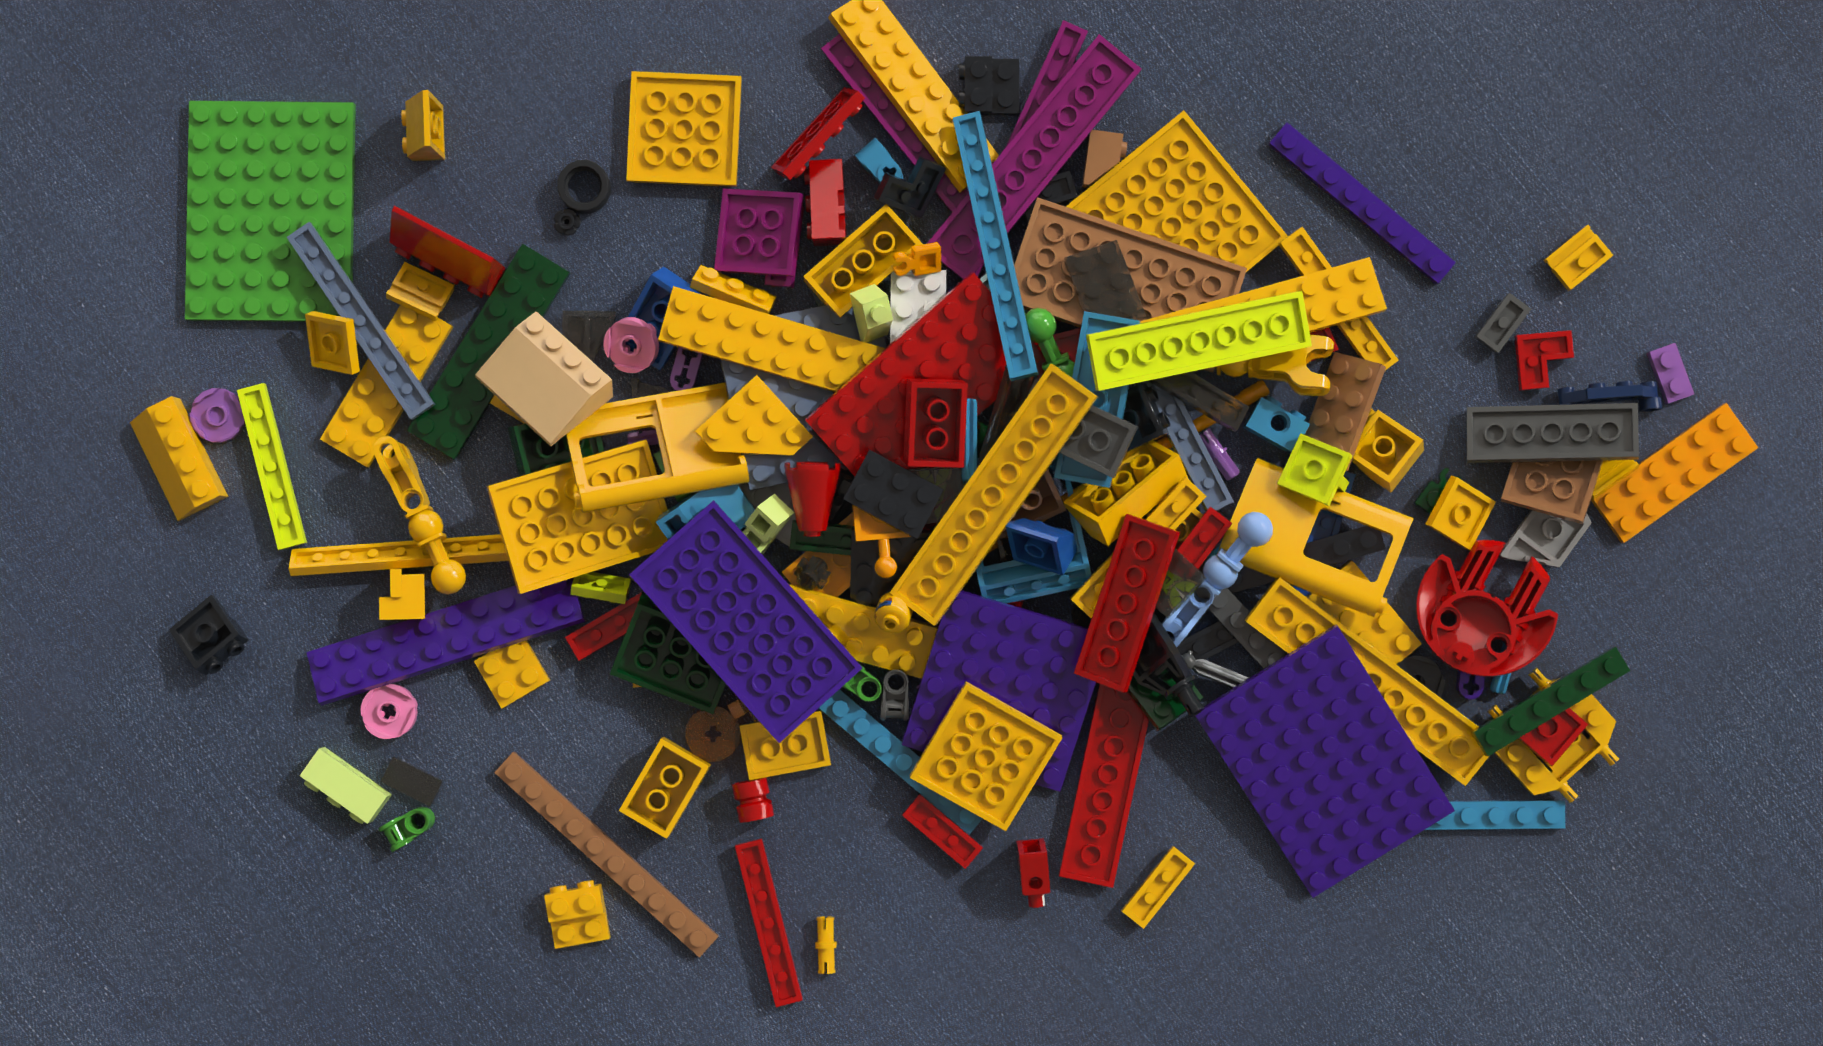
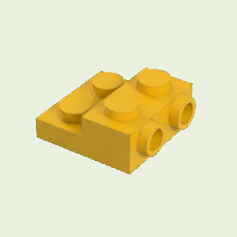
[544,880,611,949]

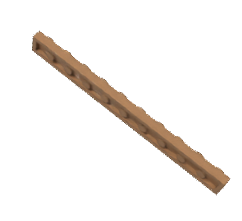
[494,751,719,958]

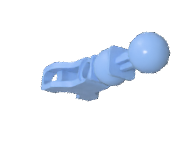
[1161,512,1273,647]

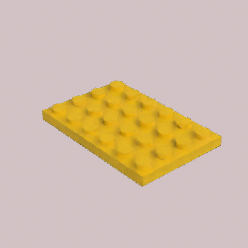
[486,439,668,594]

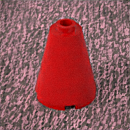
[784,462,841,537]

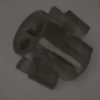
[794,556,831,590]

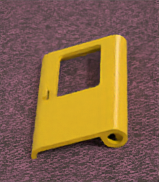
[566,383,749,513]
[1217,458,1414,617]

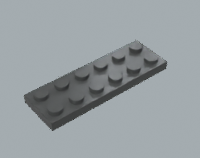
[1467,403,1639,463]

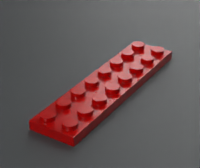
[1059,683,1149,888]

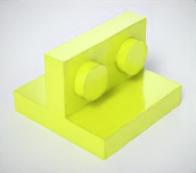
[1277,433,1352,506]

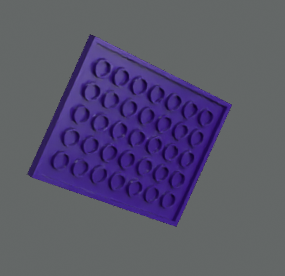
[1196,624,1455,898]

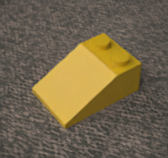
[401,90,445,161]

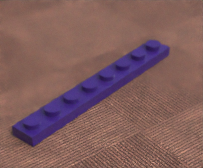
[1268,122,1456,285]

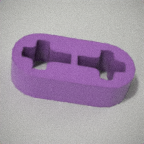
[670,347,703,391]

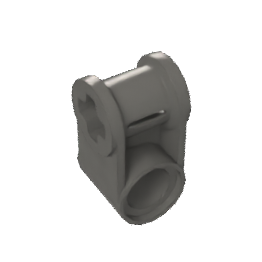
[881,669,909,722]

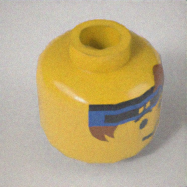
[874,592,913,633]

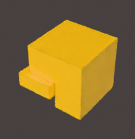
[379,569,425,620]

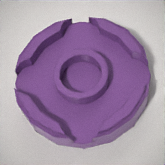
[190,388,245,443]

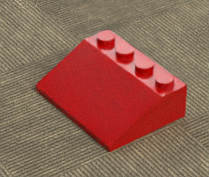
[389,205,507,298]

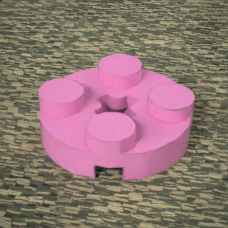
[603,317,659,373]
[360,684,418,739]

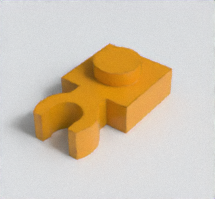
[893,242,941,276]

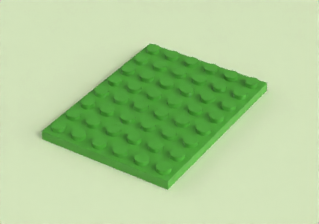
[185,101,356,322]

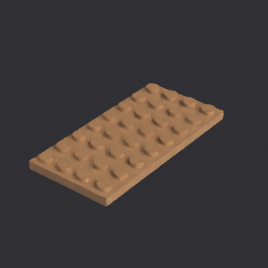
[1014,197,1247,373]

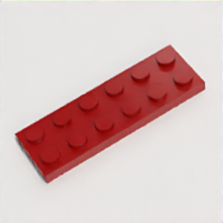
[1074,514,1180,693]

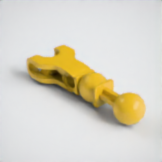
[1215,335,1334,396]
[373,436,466,595]

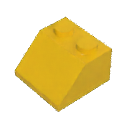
[1352,410,1424,493]

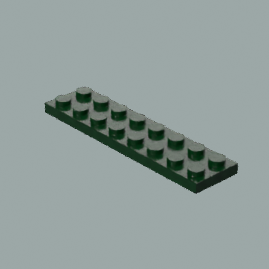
[407,244,571,460]

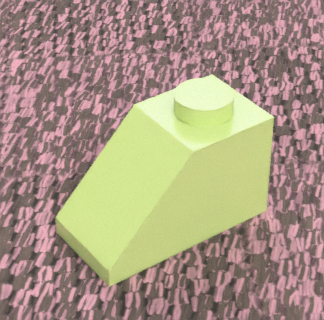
[849,284,893,343]

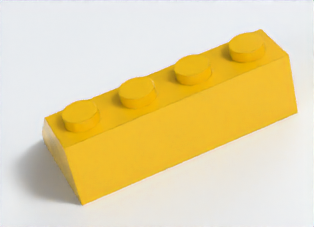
[803,204,923,318]
[130,396,228,521]
[1063,441,1188,546]

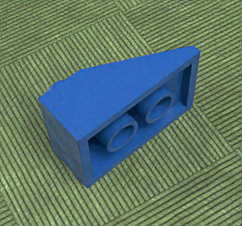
[626,267,707,371]

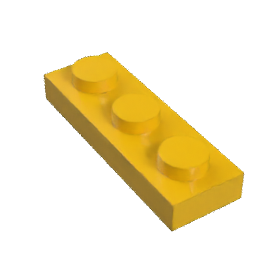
[690,265,777,314]
[1121,845,1195,929]

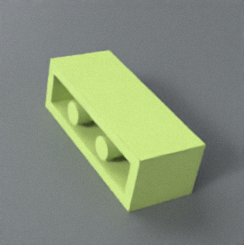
[300,747,392,824]

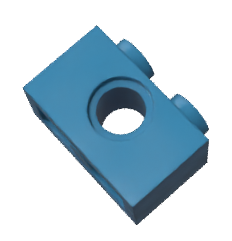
[1243,396,1310,455]

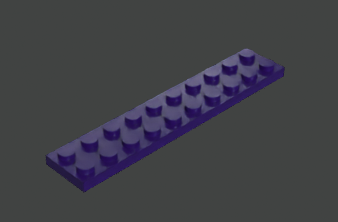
[306,578,585,706]

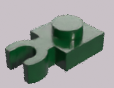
[1414,468,1461,514]

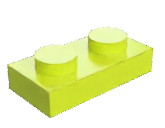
[571,572,631,604]

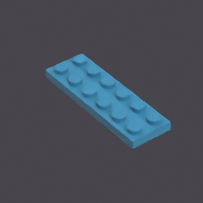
[1054,311,1141,488]

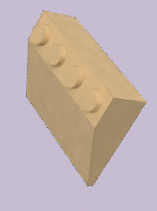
[475,312,613,446]

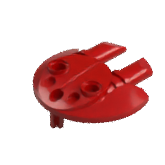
[1416,540,1558,677]

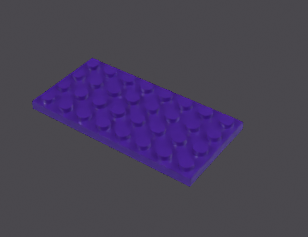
[629,500,862,743]

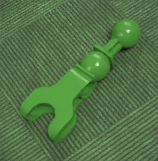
[1025,308,1075,377]

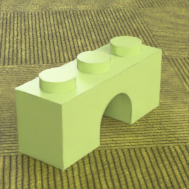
[743,494,794,555]

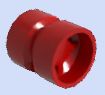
[732,777,774,823]

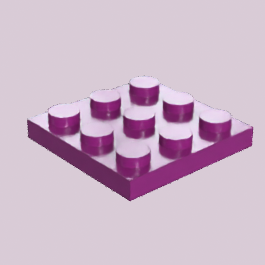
[714,189,804,277]

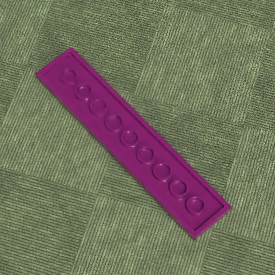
[927,34,1142,280]

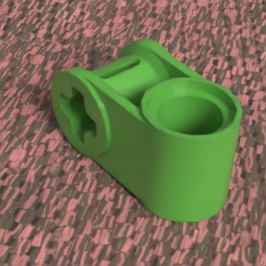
[842,664,883,701]
[378,807,435,852]

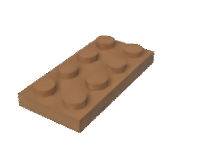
[1304,352,1386,471]

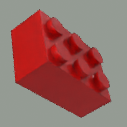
[903,378,968,468]

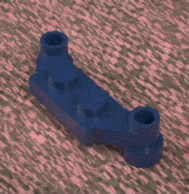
[1557,381,1662,412]

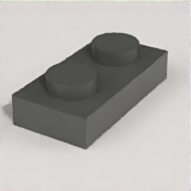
[1474,293,1531,354]

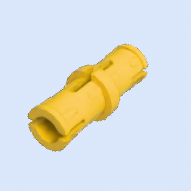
[815,916,837,974]

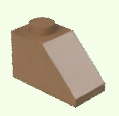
[1082,130,1127,189]

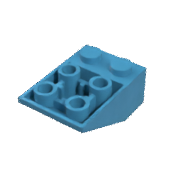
[656,485,755,540]

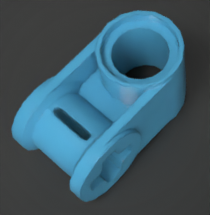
[854,138,903,184]

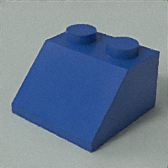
[1005,518,1077,575]

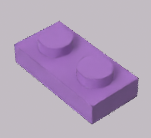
[1647,343,1694,404]

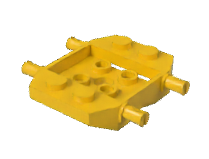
[1487,667,1619,803]

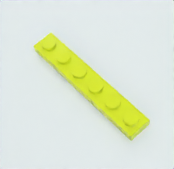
[237,383,307,550]

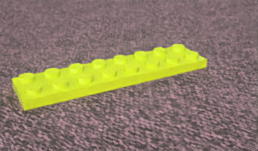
[1086,291,1312,391]

